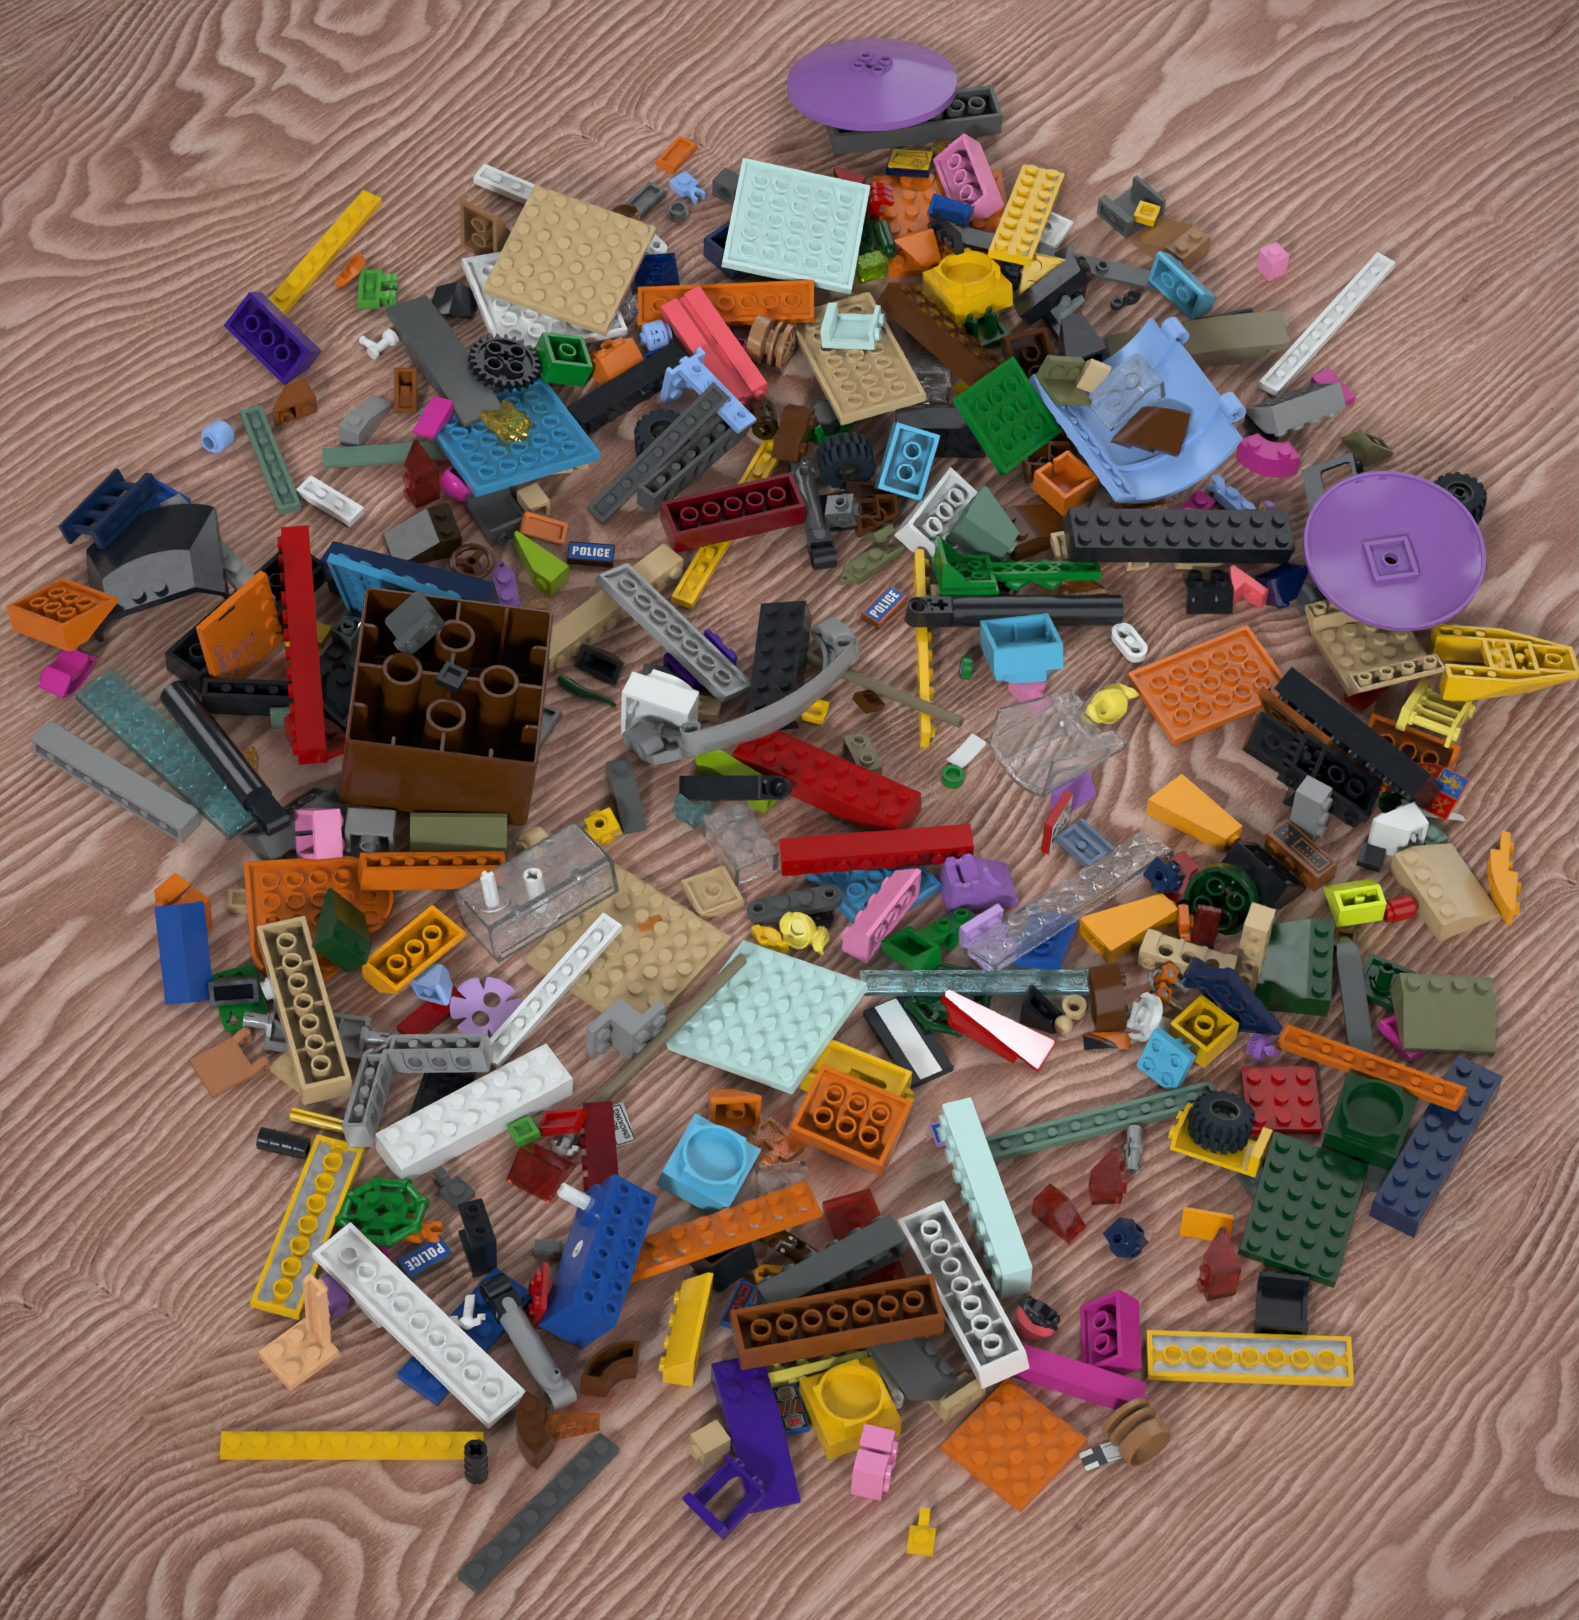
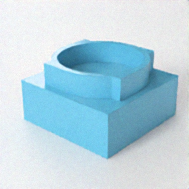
[980,613,1063,683]
[656,1113,761,1214]

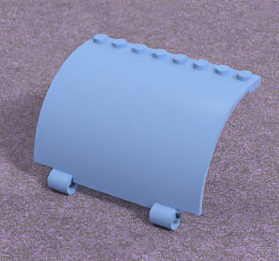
[1029,317,1246,504]

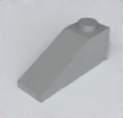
[339,395,393,447]

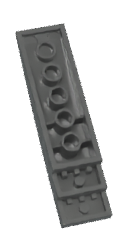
[386,295,505,427]

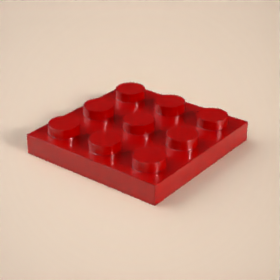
[1240,1066,1322,1135]

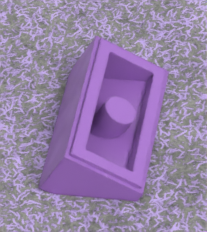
[1049,771,1096,812]

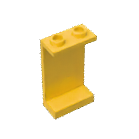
[1168,1102,1273,1178]

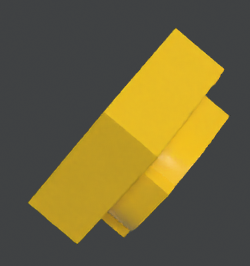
[922,248,1013,324]
[799,1356,902,1460]

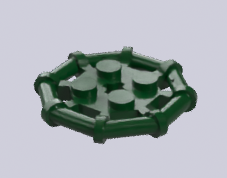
[904,961,994,1038]

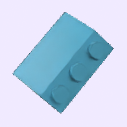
[1148,251,1216,320]

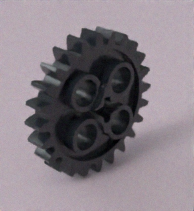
[467,333,541,393]

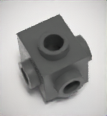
[825,493,862,527]

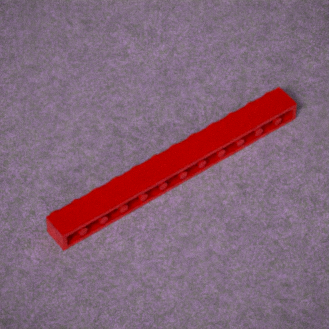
[277,525,327,765]

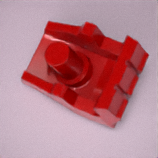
[864,182,894,222]

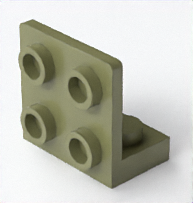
[1036,355,1092,407]

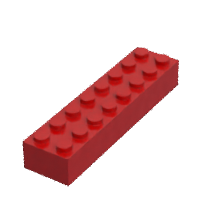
[733,730,921,831]

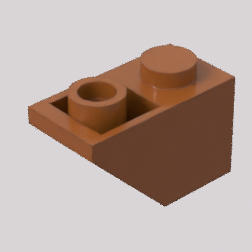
[273,379,317,426]

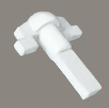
[450,1294,486,1330]

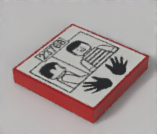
[1041,790,1073,855]

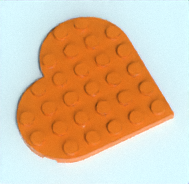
[244,856,393,982]

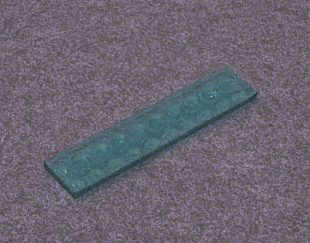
[75,668,256,840]

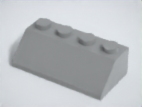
[1245,382,1346,437]

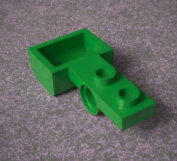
[881,907,977,975]

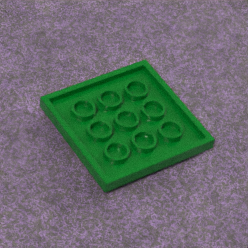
[952,356,1062,476]

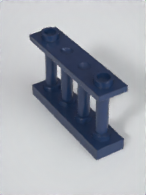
[58,468,162,549]

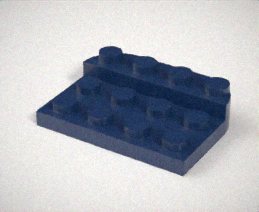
[1182,957,1283,1035]

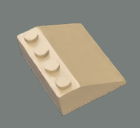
[1390,843,1501,942]

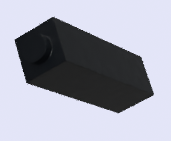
[1013,255,1092,325]

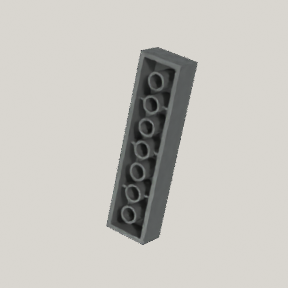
[826,85,1003,155]

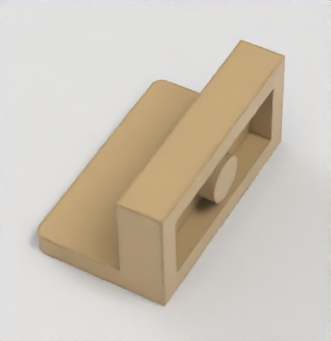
[927,1372,986,1422]

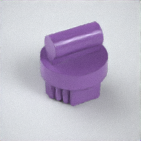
[1246,1032,1281,1062]

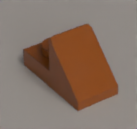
[394,368,417,413]

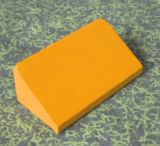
[1179,1207,1234,1244]

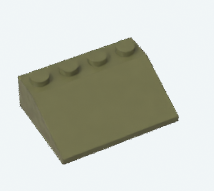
[1390,973,1496,1055]

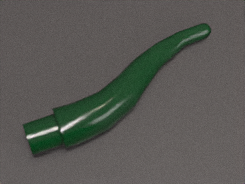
[557,674,616,707]

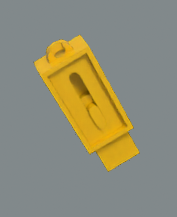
[800,1039,914,1102]

